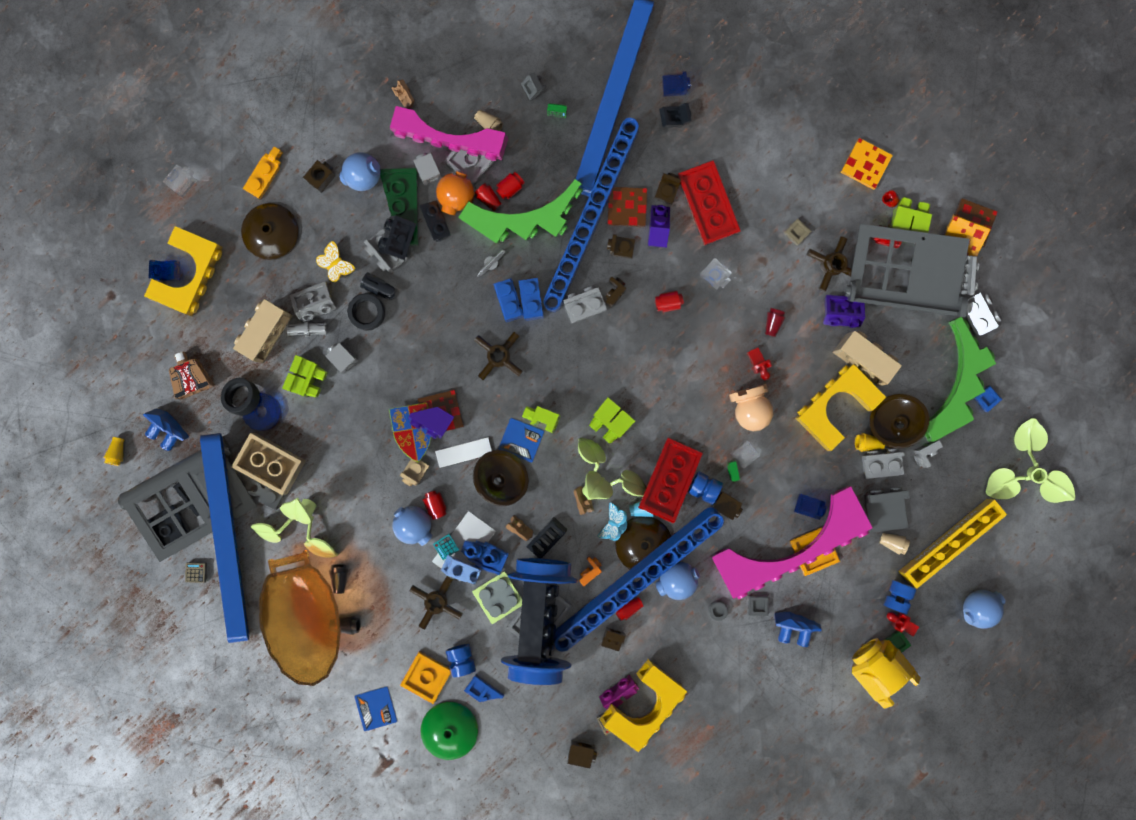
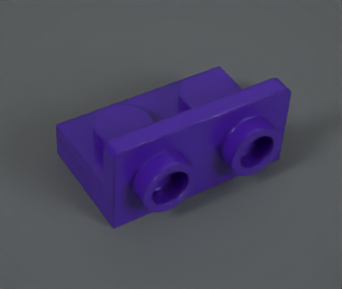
[823,295,865,328]

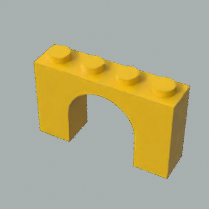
[144,226,222,316]
[795,364,886,451]
[600,659,687,752]

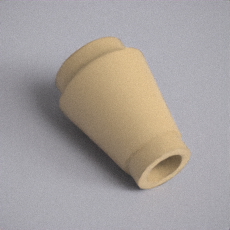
[474,109,503,131]
[879,533,910,555]

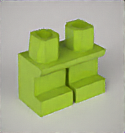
[888,197,932,239]
[282,355,328,398]
[589,397,635,444]
[522,406,561,434]

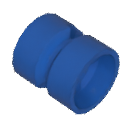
[688,471,723,505]
[883,580,917,615]
[446,644,476,678]

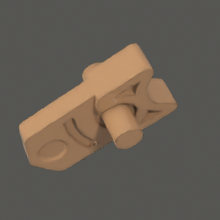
[392,79,414,108]
[574,486,594,515]
[505,515,533,541]

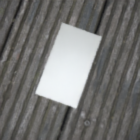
[432,511,496,582]

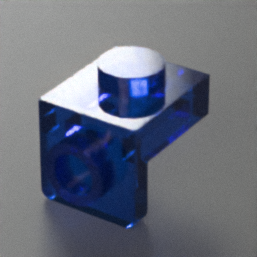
[148,260,180,281]

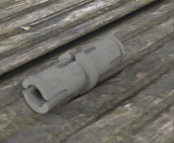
[287,322,327,337]

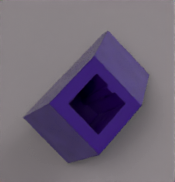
[648,205,670,248]
[408,407,454,439]

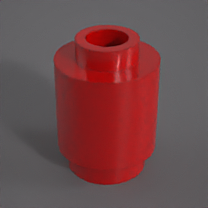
[496,172,524,200]
[655,290,684,313]
[422,490,447,520]

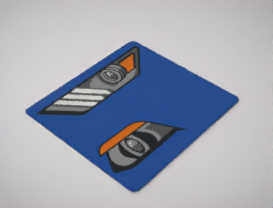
[498,418,544,463]
[355,687,397,731]

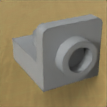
[914,440,943,468]

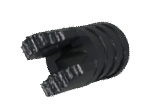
[360,272,396,300]

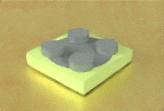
[472,571,522,624]

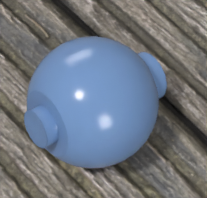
[340,152,380,191]
[392,506,433,546]
[656,561,700,600]
[963,590,1006,629]

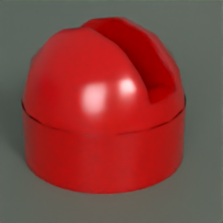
[882,190,900,207]

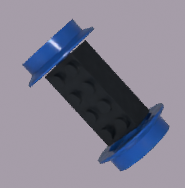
[501,558,578,685]

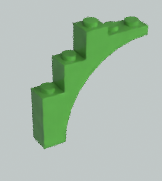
[458,179,583,244]
[925,317,996,442]

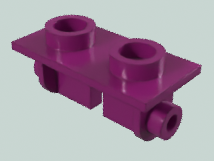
[599,675,639,710]

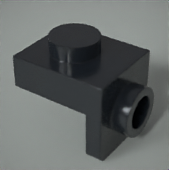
[659,103,691,128]

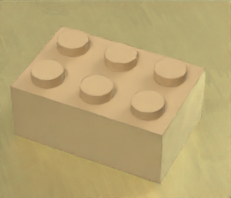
[233,299,293,364]
[833,330,902,386]
[232,433,306,495]

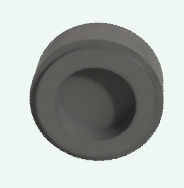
[708,601,728,621]

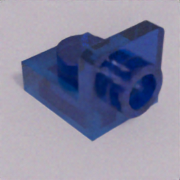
[662,71,691,97]
[794,493,827,520]

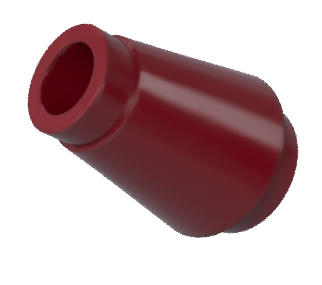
[765,308,786,337]

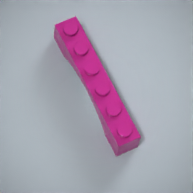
[390,106,508,161]

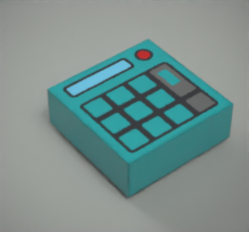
[433,533,460,560]

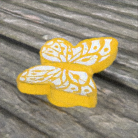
[316,241,356,282]

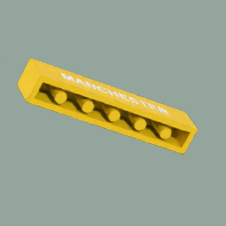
[899,499,1007,588]

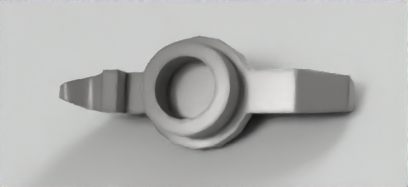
[477,249,505,277]

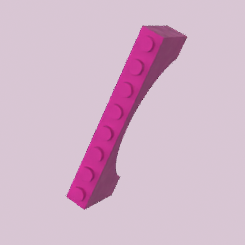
[711,485,873,599]

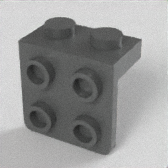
[864,487,909,532]

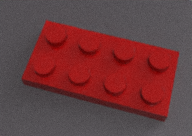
[677,160,741,246]
[638,438,703,523]

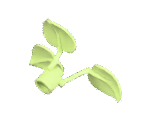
[985,418,1075,503]
[578,438,646,500]
[251,498,339,558]

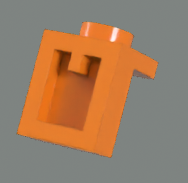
[579,556,602,586]

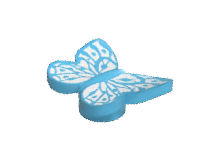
[597,502,627,541]

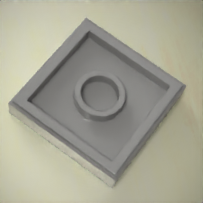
[444,133,494,186]

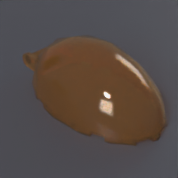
[259,550,341,686]

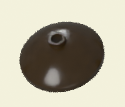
[241,203,299,260]
[870,394,930,448]
[473,450,529,506]
[615,516,671,570]

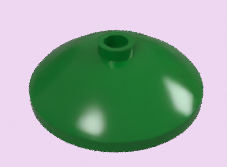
[420,701,478,760]

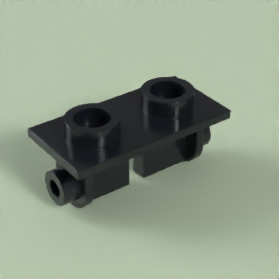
[419,200,451,242]

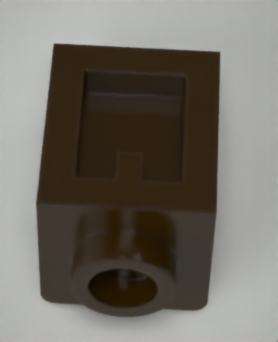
[654,173,681,205]
[607,234,635,259]
[605,276,626,308]
[601,627,626,651]

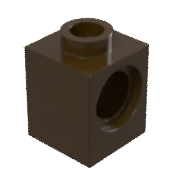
[303,160,335,193]
[711,491,743,520]
[567,740,597,769]

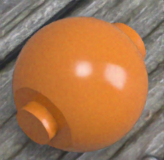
[436,171,474,216]

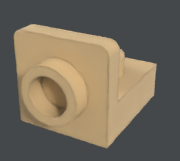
[399,459,430,487]

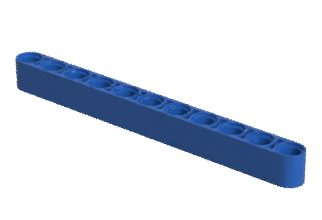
[576,0,654,197]
[543,118,639,312]
[200,433,249,643]
[553,507,724,652]

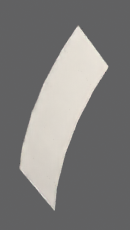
[435,437,492,468]

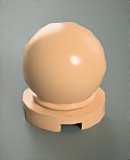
[729,384,773,431]

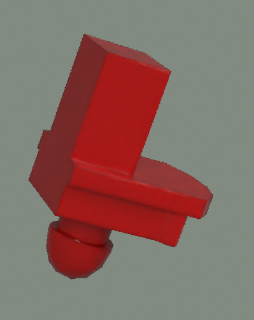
[747,347,772,380]
[887,612,919,637]

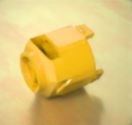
[851,638,921,709]

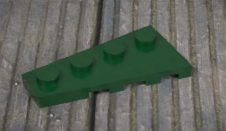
[380,168,419,245]

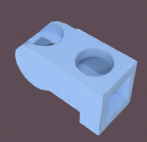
[441,555,482,584]

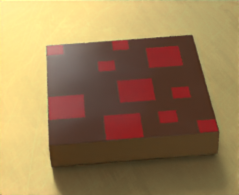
[607,187,647,227]
[954,198,997,248]
[418,390,464,432]

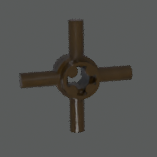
[806,236,852,292]
[474,332,523,380]
[409,576,463,630]

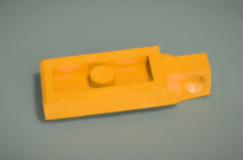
[242,147,283,199]

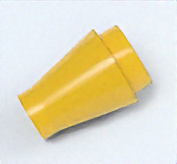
[855,433,885,452]
[103,437,124,466]

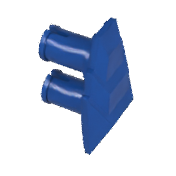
[143,408,189,451]
[461,540,509,575]
[774,611,822,647]

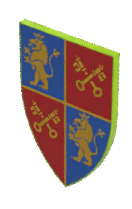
[389,403,431,463]

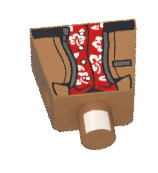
[169,352,215,400]

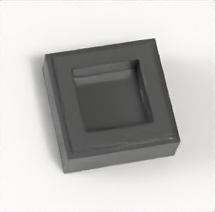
[748,595,769,616]

